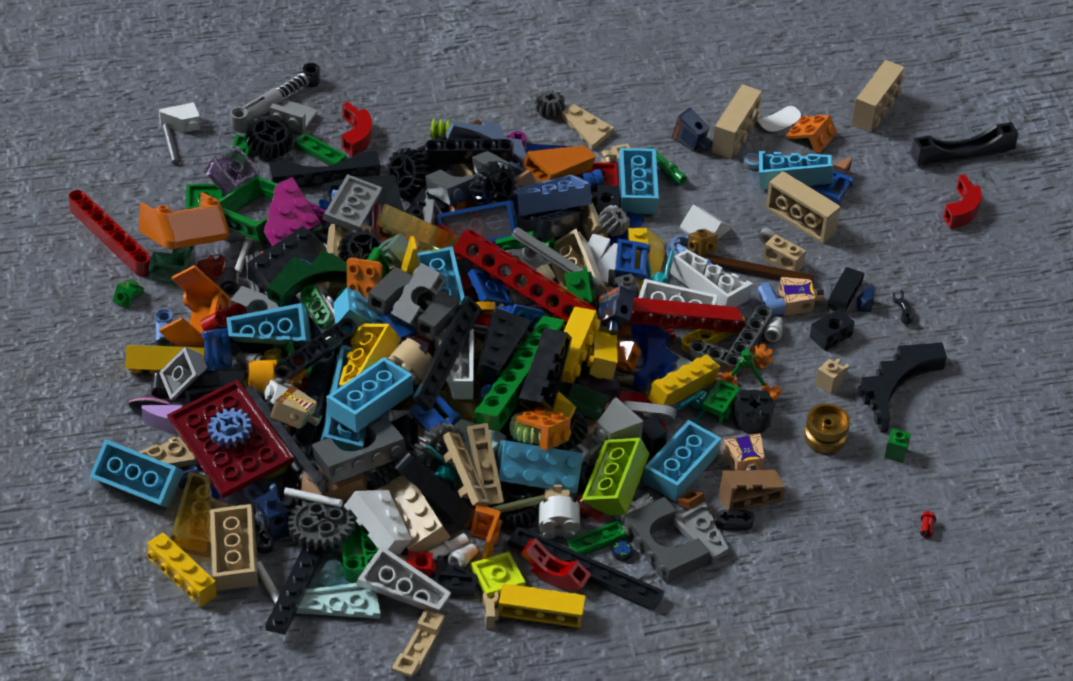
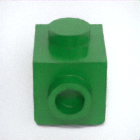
[113,280,144,308]

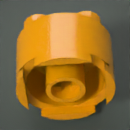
[248,360,277,396]

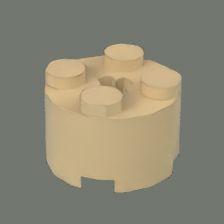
[388,338,433,386]

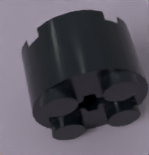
[733,390,774,434]

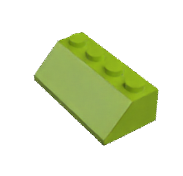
[582,438,649,515]

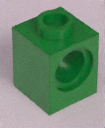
[884,428,911,463]

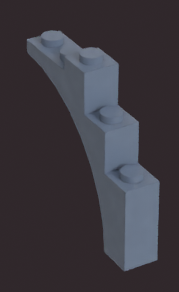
[446,121,540,183]

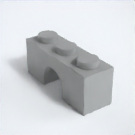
[391,263,446,329]
[230,286,279,314]

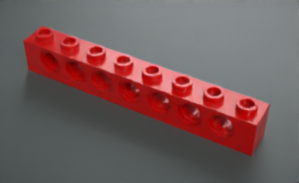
[453,229,597,322]

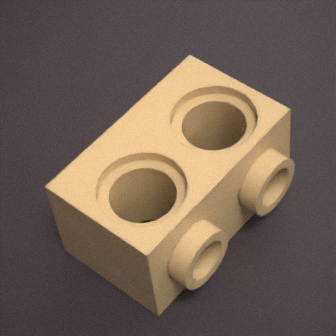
[763,234,806,272]

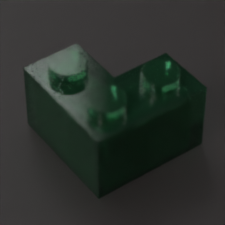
[149,245,196,284]

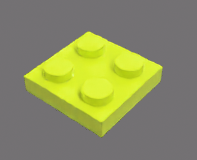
[471,552,525,598]

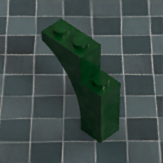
[267,250,347,307]

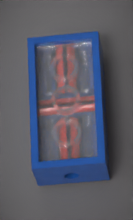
[436,200,518,248]

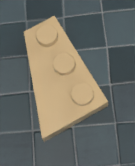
[562,104,614,150]
[139,436,198,467]

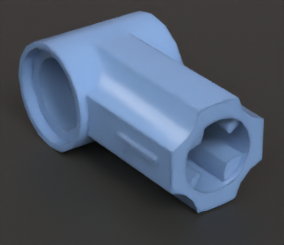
[757,282,786,317]
[155,309,173,346]

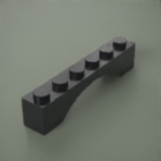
[910,122,1019,165]
[269,150,380,188]

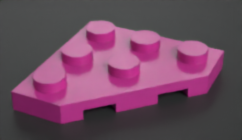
[264,177,321,246]

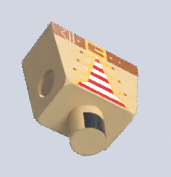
[270,386,322,428]

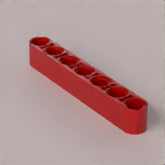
[69,190,151,277]
[628,297,745,332]

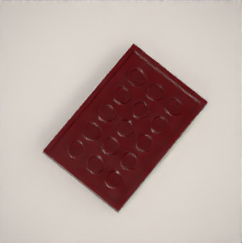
[167,379,294,499]

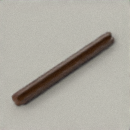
[705,254,814,285]

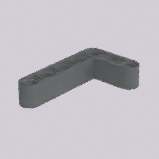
[688,305,772,378]

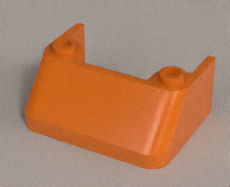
[139,193,229,249]
[159,265,231,348]

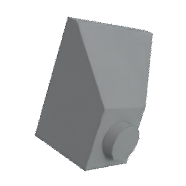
[159,347,207,401]
[596,397,643,442]

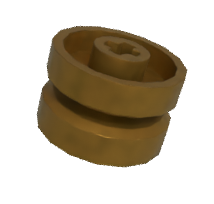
[804,403,850,454]

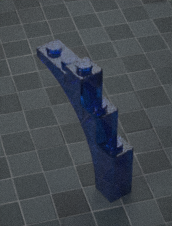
[631,296,679,392]

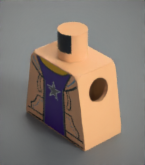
[779,277,824,316]
[722,434,764,471]

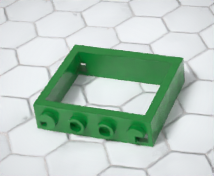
[218,176,307,242]

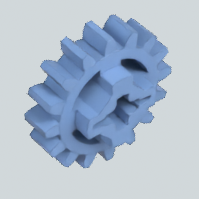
[208,408,253,448]

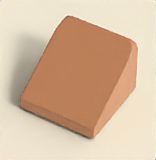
[833,157,852,175]

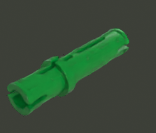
[647,147,688,185]

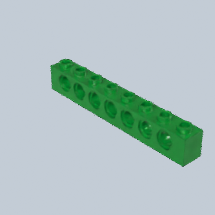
[474,316,565,432]

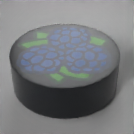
[612,540,633,561]

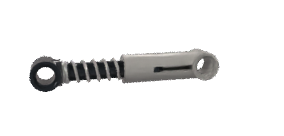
[230,63,320,132]

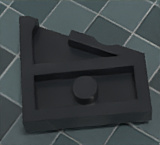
[434,556,477,596]

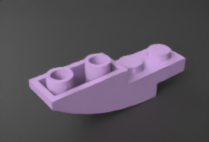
[142,405,182,434]

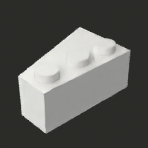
[344,490,412,555]

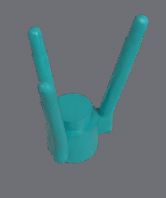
[647,250,674,284]
[675,390,709,424]
[427,446,457,483]

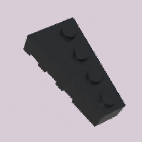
[519,328,572,412]

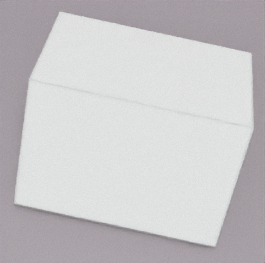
[679,205,731,240]

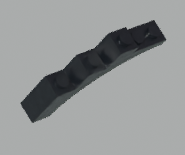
[858,342,947,433]

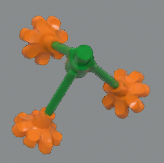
[715,344,783,400]

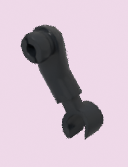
[893,290,914,325]

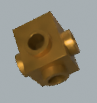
[688,229,718,257]

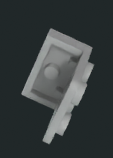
[270,100,317,134]

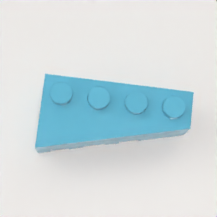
[759,151,834,190]
[227,303,311,346]

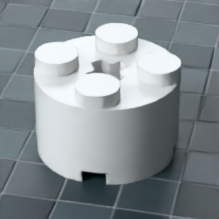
[539,496,580,539]

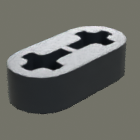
[716,509,755,530]

